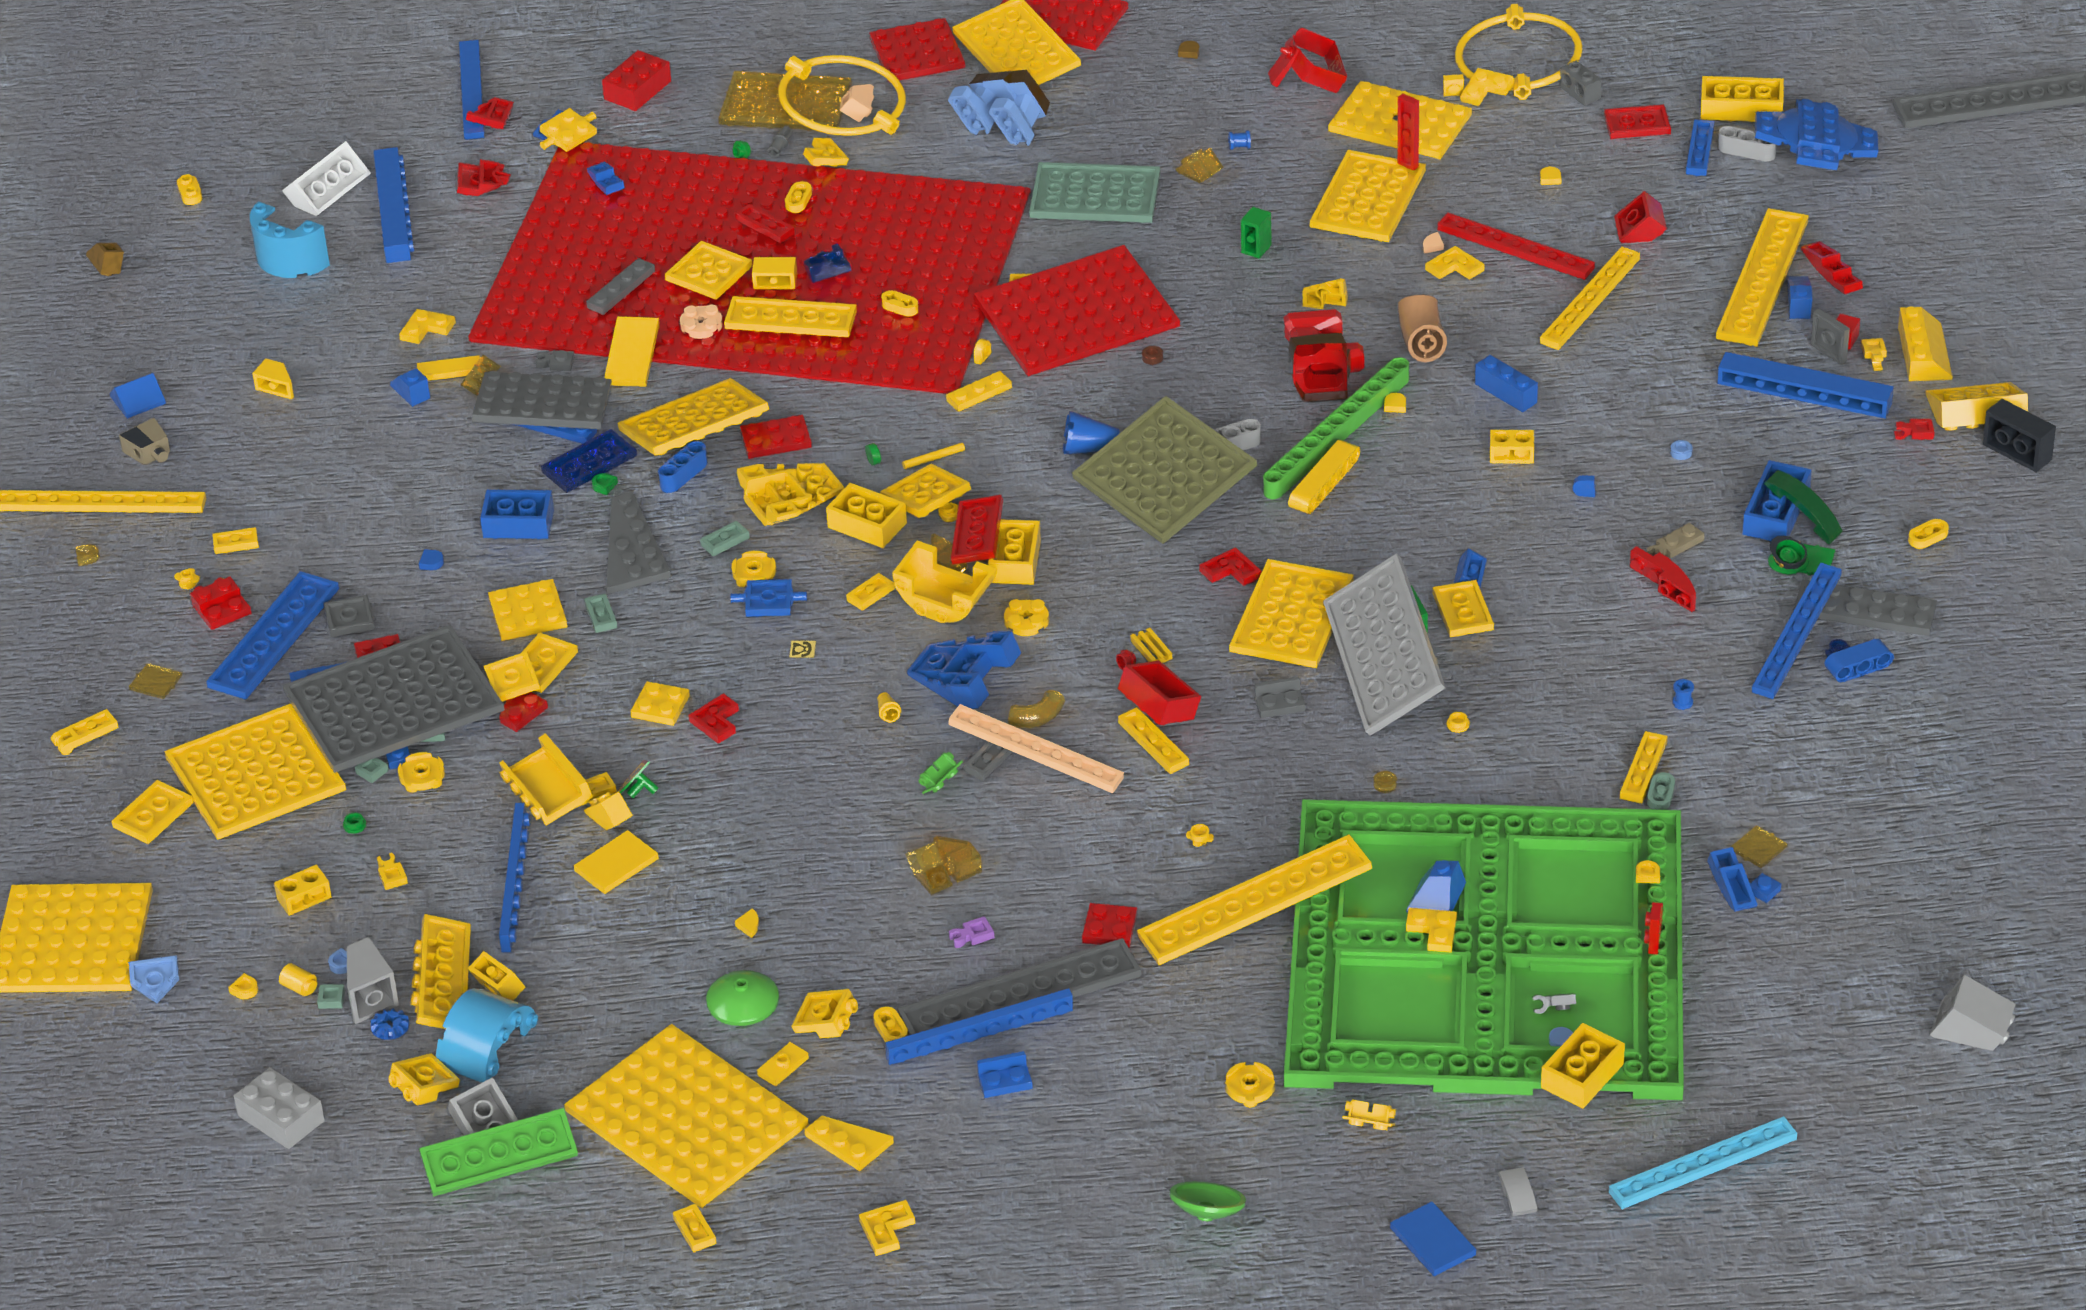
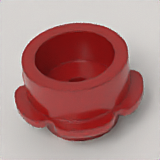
[1116,649,1137,670]

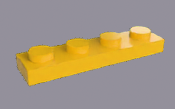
[1118,707,1189,774]
[1620,731,1668,804]

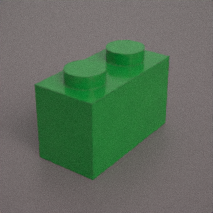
[1241,207,1272,259]

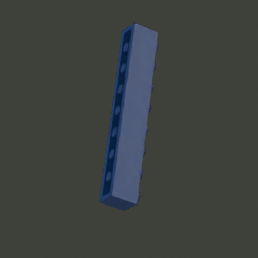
[373,147,414,263]
[1717,352,1894,419]

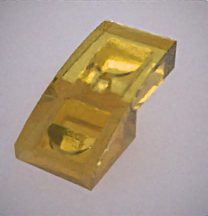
[461,355,501,396]

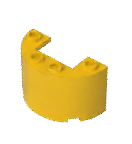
[892,540,997,623]

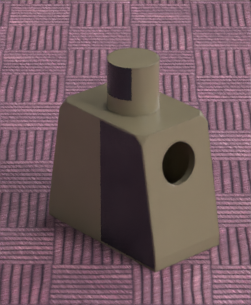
[119,418,170,465]

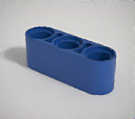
[658,441,708,493]
[1824,639,1894,682]

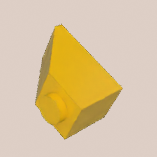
[252,358,294,399]

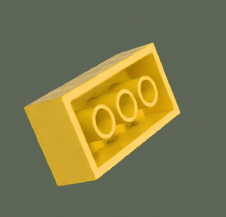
[1700,76,1784,122]

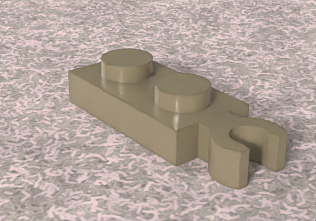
[1647,523,1705,559]

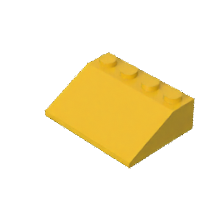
[1926,382,2028,430]

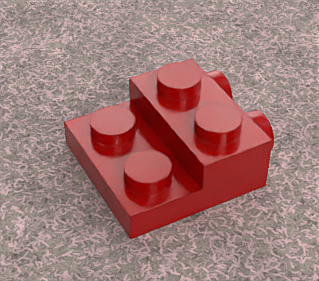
[190,576,252,630]

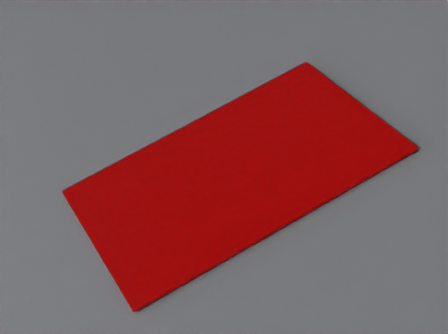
[468,142,1031,394]

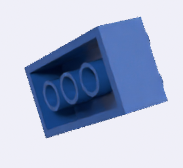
[1742,460,1812,541]

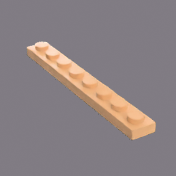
[949,704,1124,793]

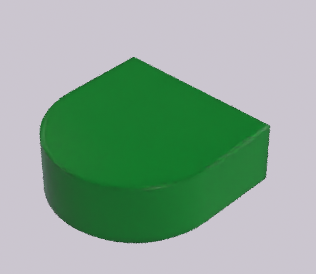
[592,473,618,495]

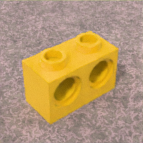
[1490,430,1534,463]
[274,864,332,916]

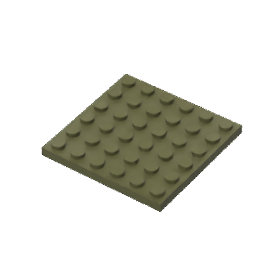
[1072,396,1257,544]

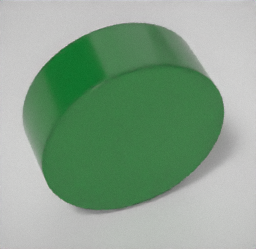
[865,443,881,466]

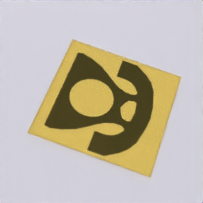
[789,641,816,658]

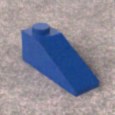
[1787,276,1812,319]

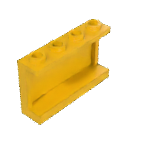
[499,733,593,825]

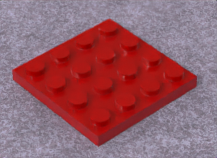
[869,18,965,83]

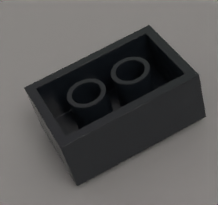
[1983,399,2056,473]

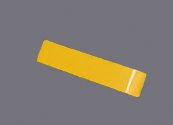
[1288,440,1360,514]

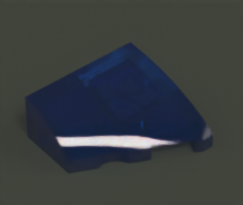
[803,244,852,283]

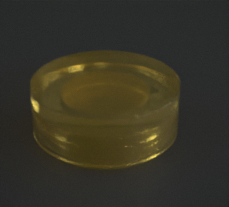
[1374,771,1397,793]

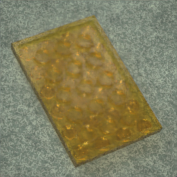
[719,71,852,131]

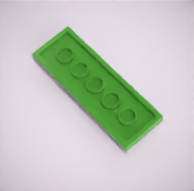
[419,1108,578,1197]

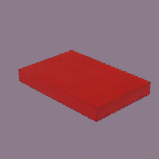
[1604,104,1671,139]

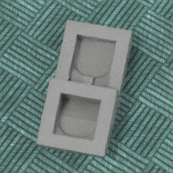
[1498,1167,1538,1217]

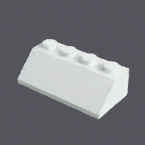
[282,141,371,216]

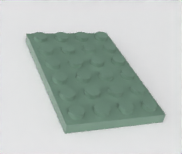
[1029,162,1160,223]

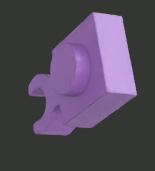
[949,916,994,948]

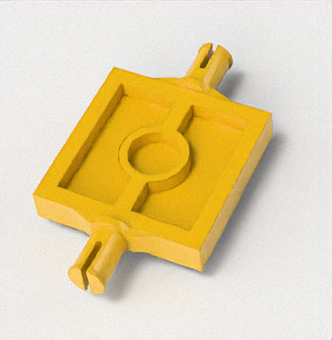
[540,108,597,152]

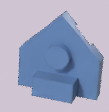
[129,955,179,1003]

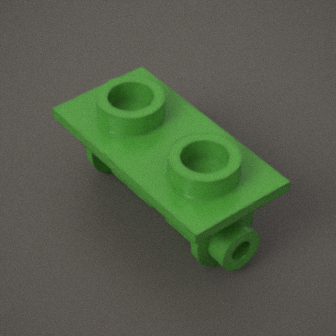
[919,752,963,794]

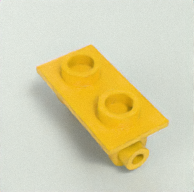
[1342,1099,1396,1130]

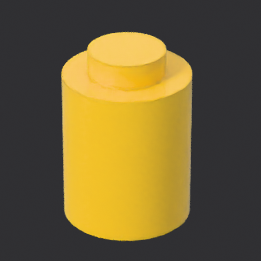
[279,963,317,997]

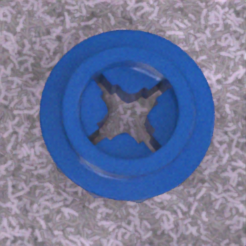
[370,1008,409,1040]

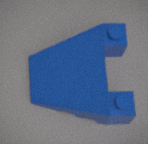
[907,631,1021,709]

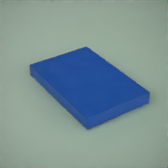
[1390,1201,1476,1276]

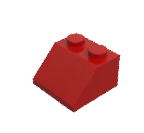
[1614,191,1667,243]

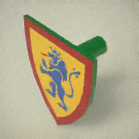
[617,760,659,799]

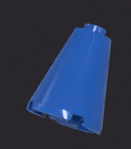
[1063,411,1120,455]

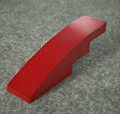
[1801,241,1863,294]

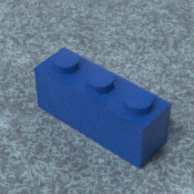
[1475,355,1538,413]

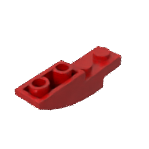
[1630,546,1696,612]

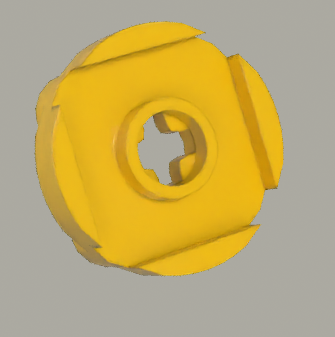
[731,551,776,587]
[1004,599,1049,636]
[398,752,445,792]
[1225,1062,1275,1108]

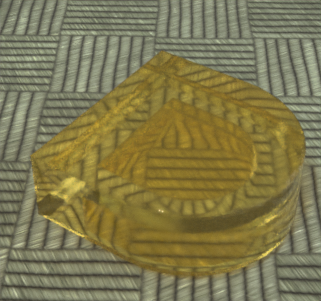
[76,544,100,566]

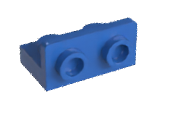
[977,1051,1033,1098]

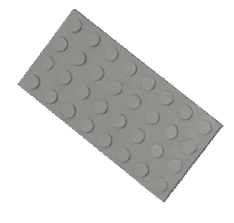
[1323,553,1446,736]

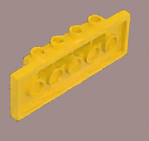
[410,914,471,1029]

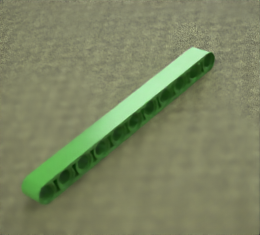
[1263,357,1409,499]

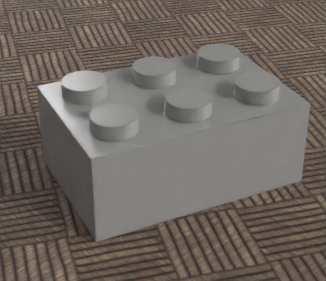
[234,1067,324,1149]

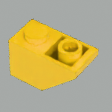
[584,792,633,830]

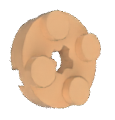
[680,305,723,339]

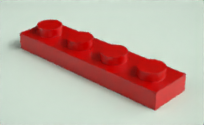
[1397,93,1419,171]

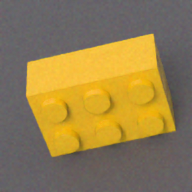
[826,483,907,548]
[988,519,1041,585]
[1541,1023,1625,1109]

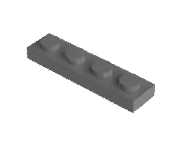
[586,258,655,315]

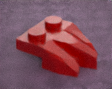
[457,159,511,196]

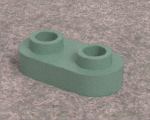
[1647,772,1675,810]

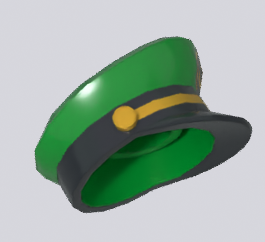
[1768,536,1809,575]

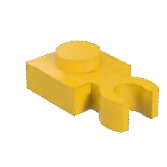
[377,853,408,890]

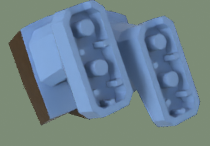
[948,70,1050,146]

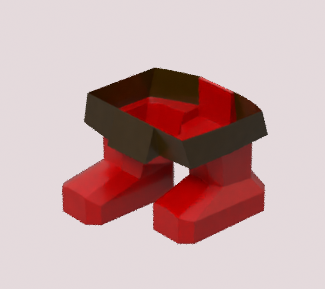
[1284,309,1364,402]

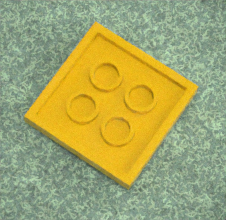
[665,241,752,300]
[880,463,971,518]
[488,579,567,641]

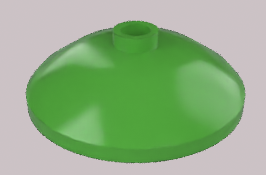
[706,970,779,1026]
[1170,1181,1246,1221]

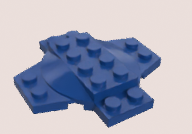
[1755,99,1878,170]

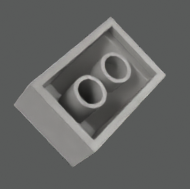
[448,1077,518,1136]

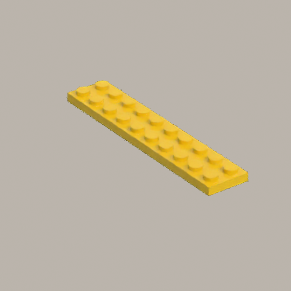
[1716,208,1809,347]
[1137,834,1372,965]

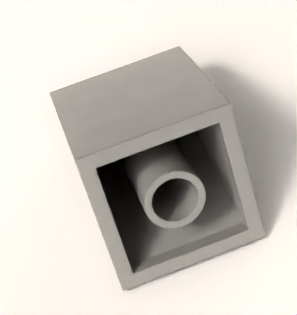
[347,937,399,1024]
[1930,975,2015,1051]

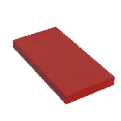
[950,495,1003,565]

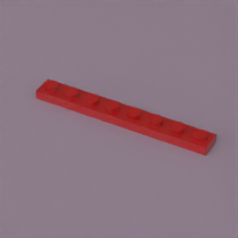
[1437,213,1595,280]

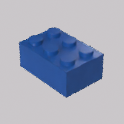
[480,490,554,539]

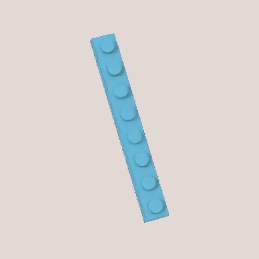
[1609,1117,1797,1209]

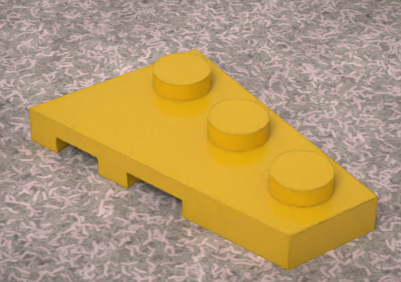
[805,1116,894,1171]

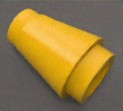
[877,692,901,723]

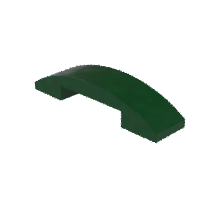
[1764,470,1843,545]

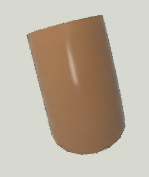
[1398,295,1447,362]

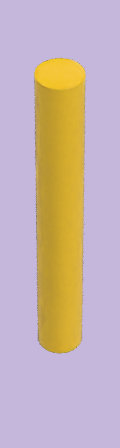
[902,442,965,469]

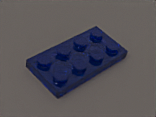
[541,429,637,493]

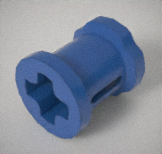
[1228,130,1251,150]
[1672,679,1694,710]

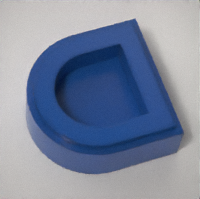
[1573,475,1596,497]
[419,549,444,570]

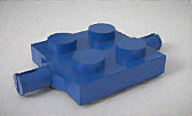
[731,579,807,617]

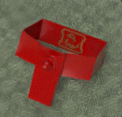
[1268,27,1347,94]

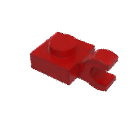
[1894,419,1935,440]

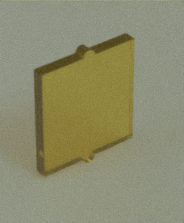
[129,663,182,699]
[1731,826,1788,868]

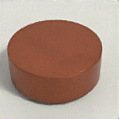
[1142,346,1163,365]

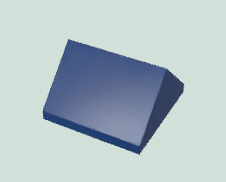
[109,373,166,419]

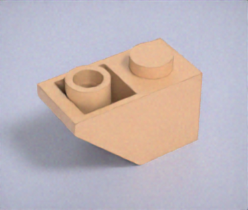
[840,84,874,123]

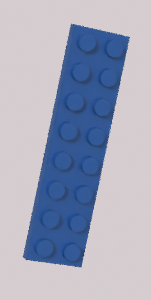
[206,571,339,700]

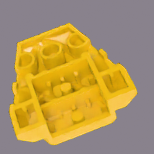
[737,463,845,526]

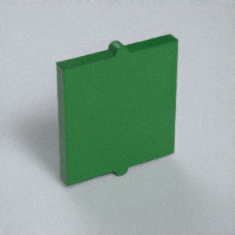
[1799,544,1836,576]

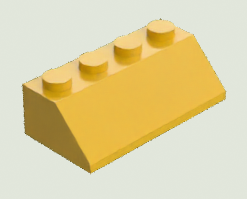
[1898,306,1952,381]

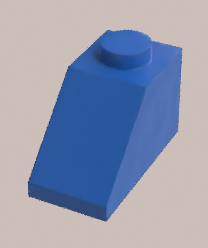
[390,368,430,407]

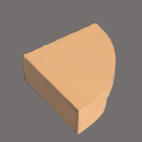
[1423,232,1444,253]

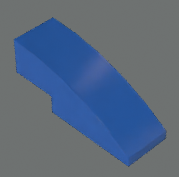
[1707,847,1758,912]

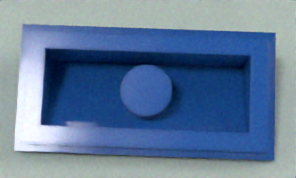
[1454,548,1487,588]

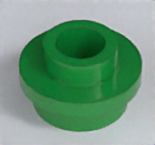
[732,140,751,159]
[343,812,366,834]

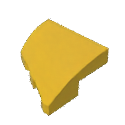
[1302,278,1348,309]

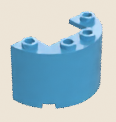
[250,201,330,278]
[436,988,538,1083]

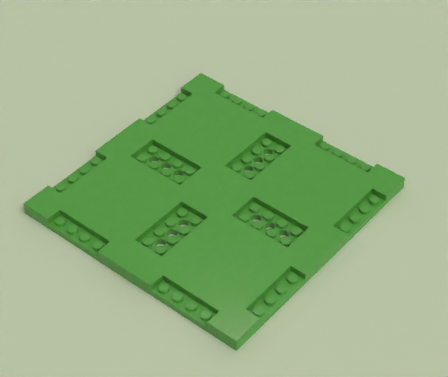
[1284,799,1684,1100]

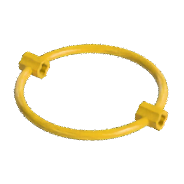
[1455,4,1582,100]
[778,55,906,136]

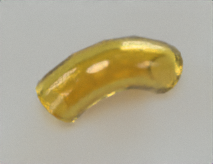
[1008,690,1065,729]

